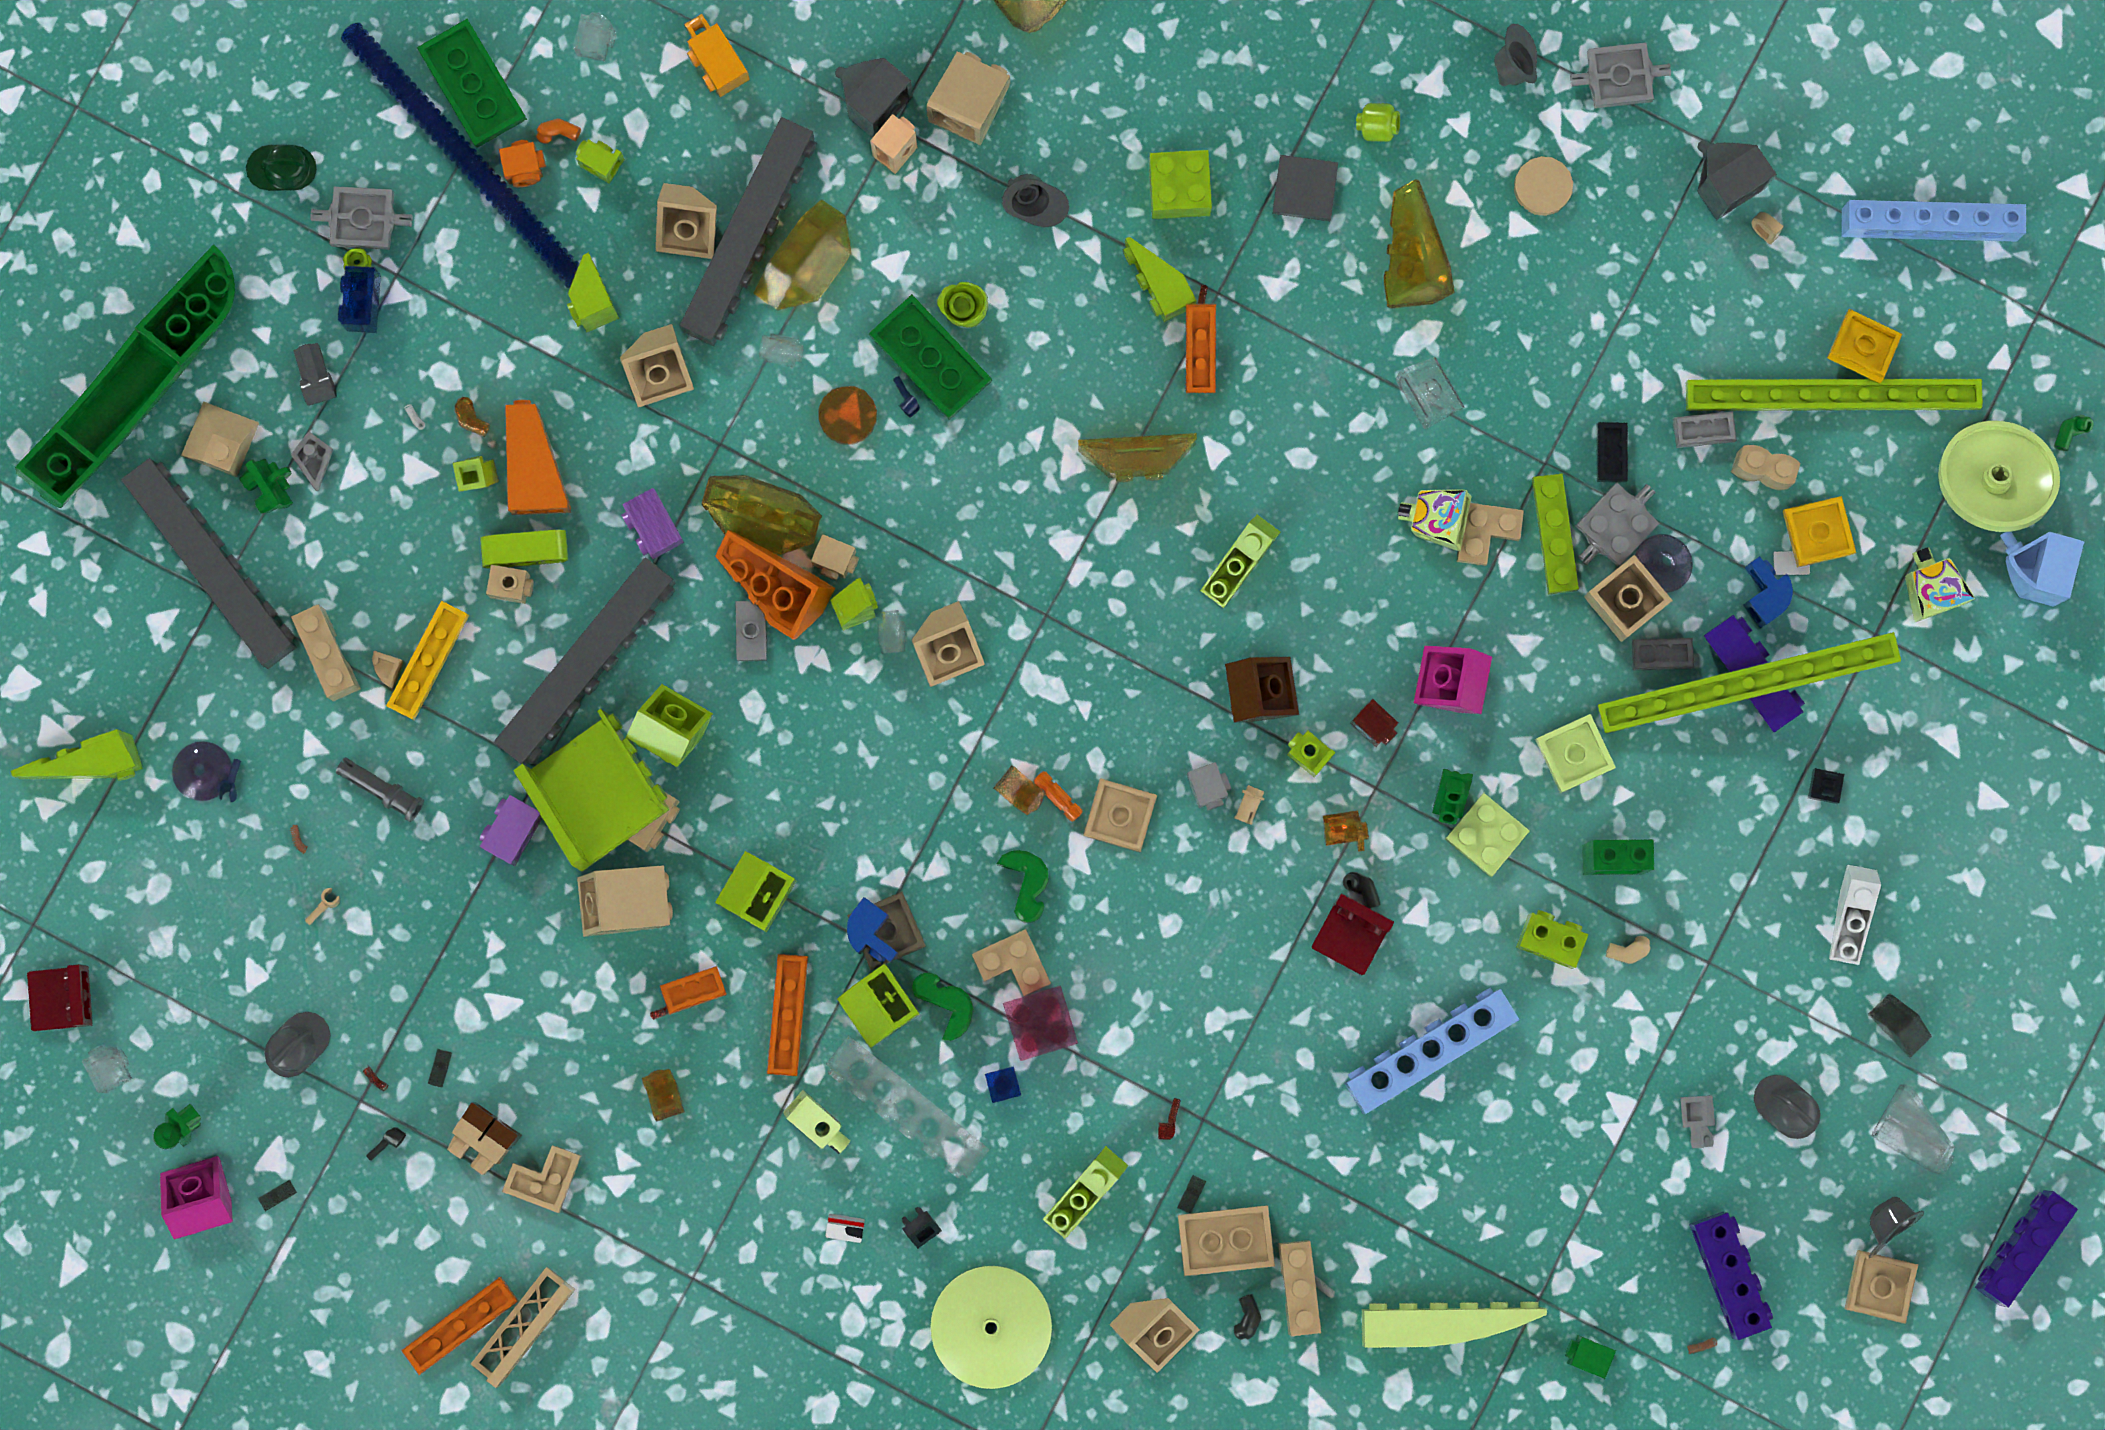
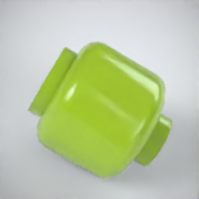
[1356,103,1400,142]

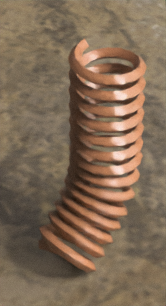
[290,825,307,854]
[1687,1338,1717,1354]

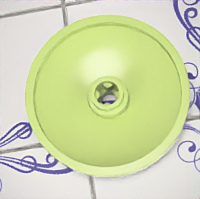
[1938,421,2060,532]
[931,1266,1052,1389]

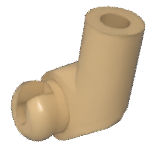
[1606,936,1651,964]

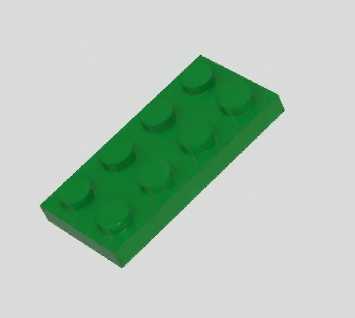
[417,19,527,149]
[869,294,992,420]

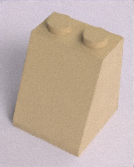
[926,51,1010,145]
[577,865,673,937]

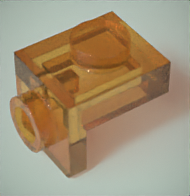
[993,765,1046,815]
[1323,810,1369,852]
[642,1069,685,1122]

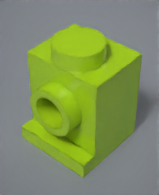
[576,139,625,184]
[452,456,499,492]
[1287,730,1336,778]

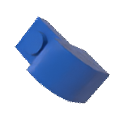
[1743,556,1793,629]
[847,897,898,963]

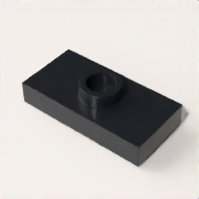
[1596,422,1628,483]

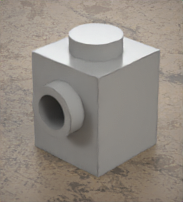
[1187,762,1231,811]

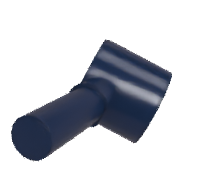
[893,376,920,418]
[217,759,241,802]

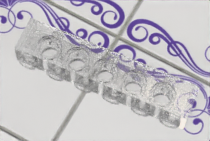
[826,1036,990,1179]

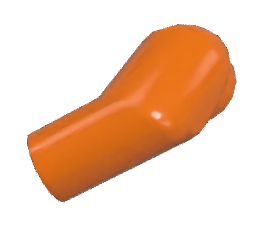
[536,119,581,144]

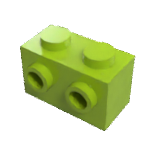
[1516,910,1589,969]

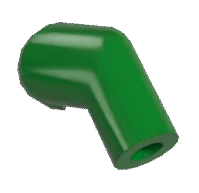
[2054,415,2094,451]

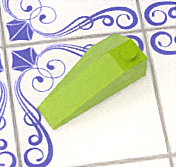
[10,729,143,781]

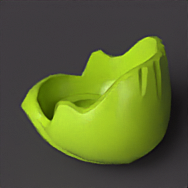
[937,282,989,328]

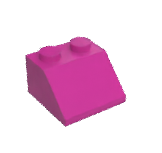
[1414,646,1492,714]
[160,1156,233,1240]

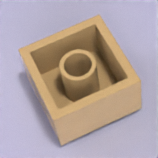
[1584,555,1673,642]

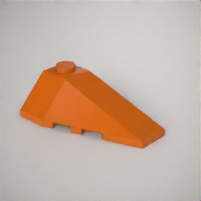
[715,530,835,640]

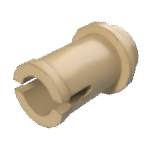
[1234,785,1265,825]

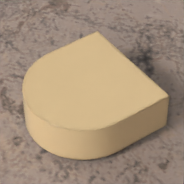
[1751,212,1784,244]

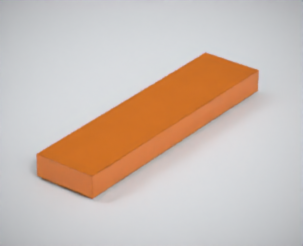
[767,954,808,1076]
[401,1277,519,1375]

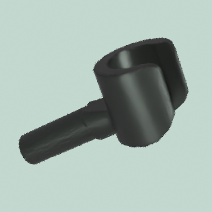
[366,1127,406,1161]

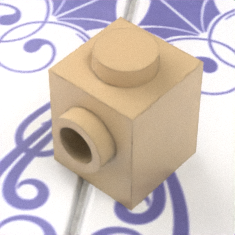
[811,534,859,580]
[486,565,534,604]

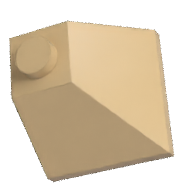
[656,183,717,259]
[620,324,694,408]
[181,401,259,477]
[912,601,985,687]
[1109,1298,1200,1373]

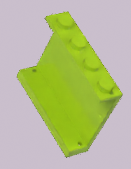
[513,708,670,871]

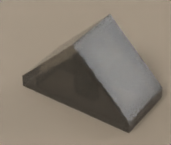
[1868,993,1932,1058]

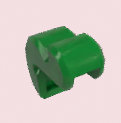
[997,850,1049,923]
[912,973,974,1041]

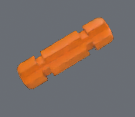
[1034,771,1083,822]

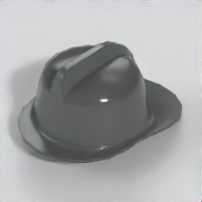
[1494,24,1537,86]
[1002,174,1069,227]
[264,1012,330,1078]
[1754,1075,1820,1139]
[1869,1197,1924,1258]

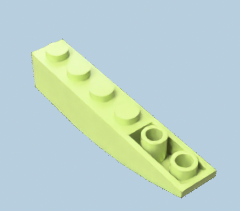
[1362,1302,1547,1348]

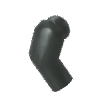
[1343,872,1381,908]
[1234,1294,1261,1340]

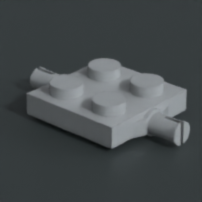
[1570,43,1671,109]
[311,186,413,250]
[1575,483,1660,567]

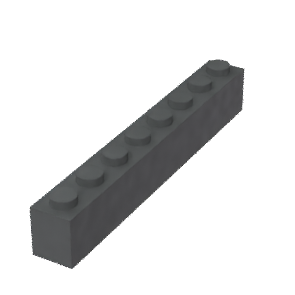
[679,117,817,346]
[121,458,297,669]
[494,557,676,766]

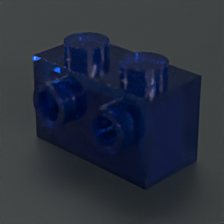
[338,266,381,333]

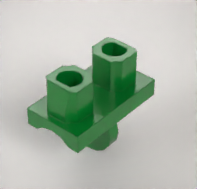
[239,459,293,513]
[1432,769,1473,825]
[153,1104,201,1150]

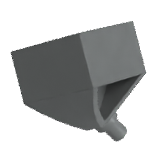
[835,58,913,138]
[1697,140,1777,220]

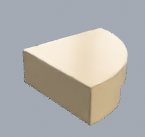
[372,651,404,689]

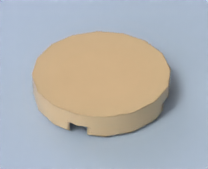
[1514,156,1573,216]

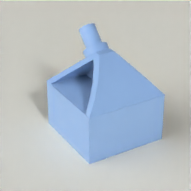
[2000,531,2084,607]

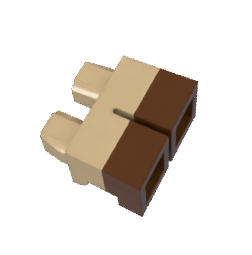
[447,1102,522,1175]

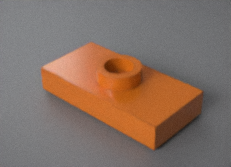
[660,966,726,1015]

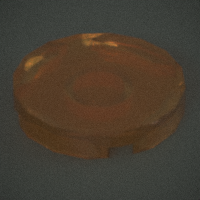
[819,386,877,445]

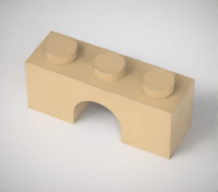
[291,604,361,701]
[1278,1240,1321,1336]

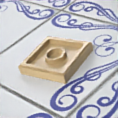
[1083,778,1157,853]
[1844,1250,1918,1324]

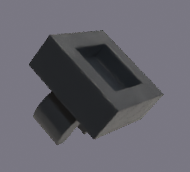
[1808,768,1845,804]
[902,1207,942,1249]

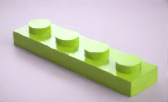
[1532,473,1579,594]

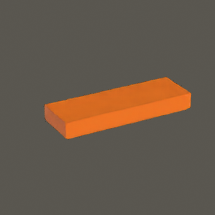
[1186,303,1216,393]

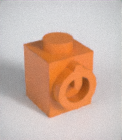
[499,140,546,188]

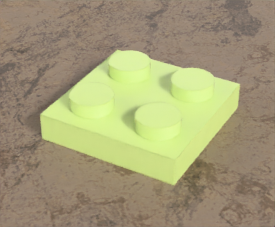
[1535,714,1616,793]
[1445,793,1530,877]

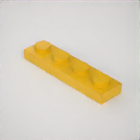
[386,601,469,720]

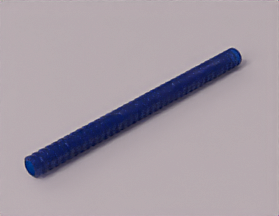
[341,22,580,288]

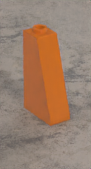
[505,400,571,515]

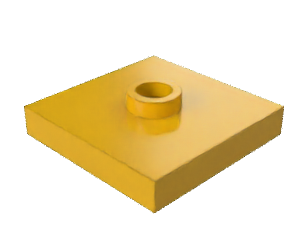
[1827,309,1902,383]
[1783,496,1856,568]

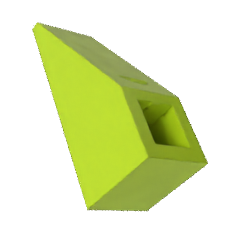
[1122,237,1197,322]
[1200,514,1281,608]
[831,577,878,631]
[1042,1146,1128,1239]

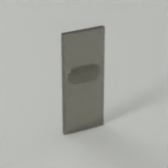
[428,1049,452,1087]
[1177,1175,1206,1214]
[258,1180,297,1211]

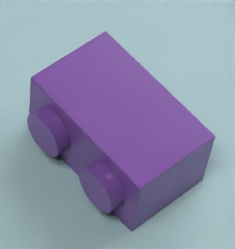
[479,795,543,866]

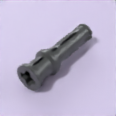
[336,757,424,822]

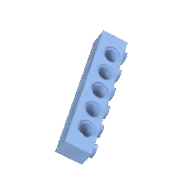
[1842,200,2026,242]
[1345,987,1520,1114]

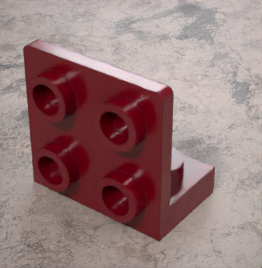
[1311,893,1394,975]
[27,964,93,1031]

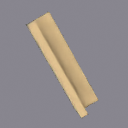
[471,1267,575,1388]

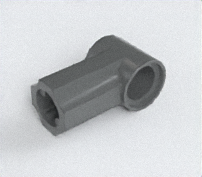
[293,343,337,406]

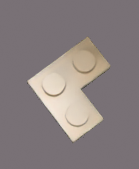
[1457,503,1524,566]
[972,929,1051,996]
[502,1145,581,1213]

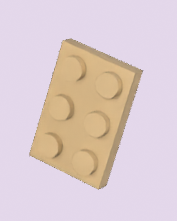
[1178,1205,1275,1276]

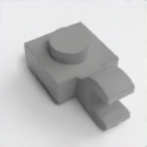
[1680,1095,1715,1148]

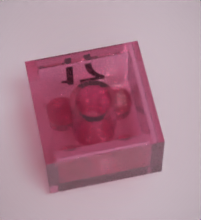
[1003,985,1078,1062]

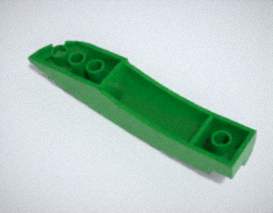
[15,244,235,508]

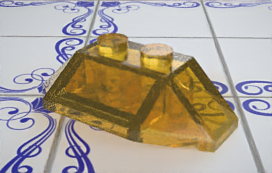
[754,199,852,311]
[1078,433,1197,482]
[702,475,822,555]

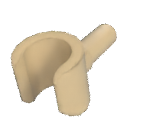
[305,888,340,925]

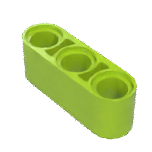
[480,530,568,569]

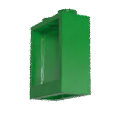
[1582,839,1654,875]

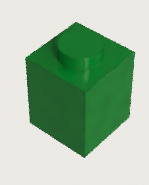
[1565,1335,1616,1379]

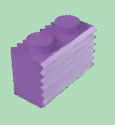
[621,488,684,559]

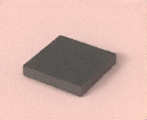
[1272,155,1338,222]

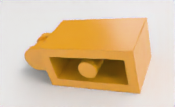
[684,14,750,97]

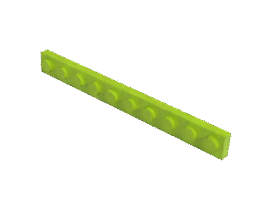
[1685,379,1983,411]
[1598,632,1901,733]

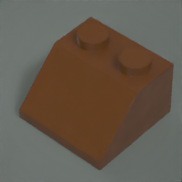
[1225,657,1299,723]

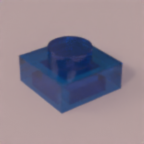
[985,1066,1021,1103]

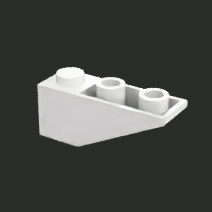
[1829,865,1881,965]

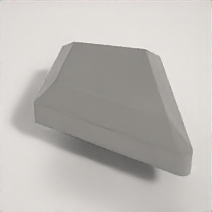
[291,432,333,491]

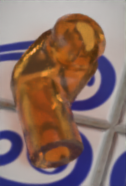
[455,397,490,437]

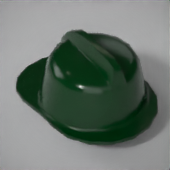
[246,144,317,191]

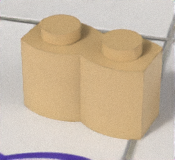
[1731,445,1801,490]

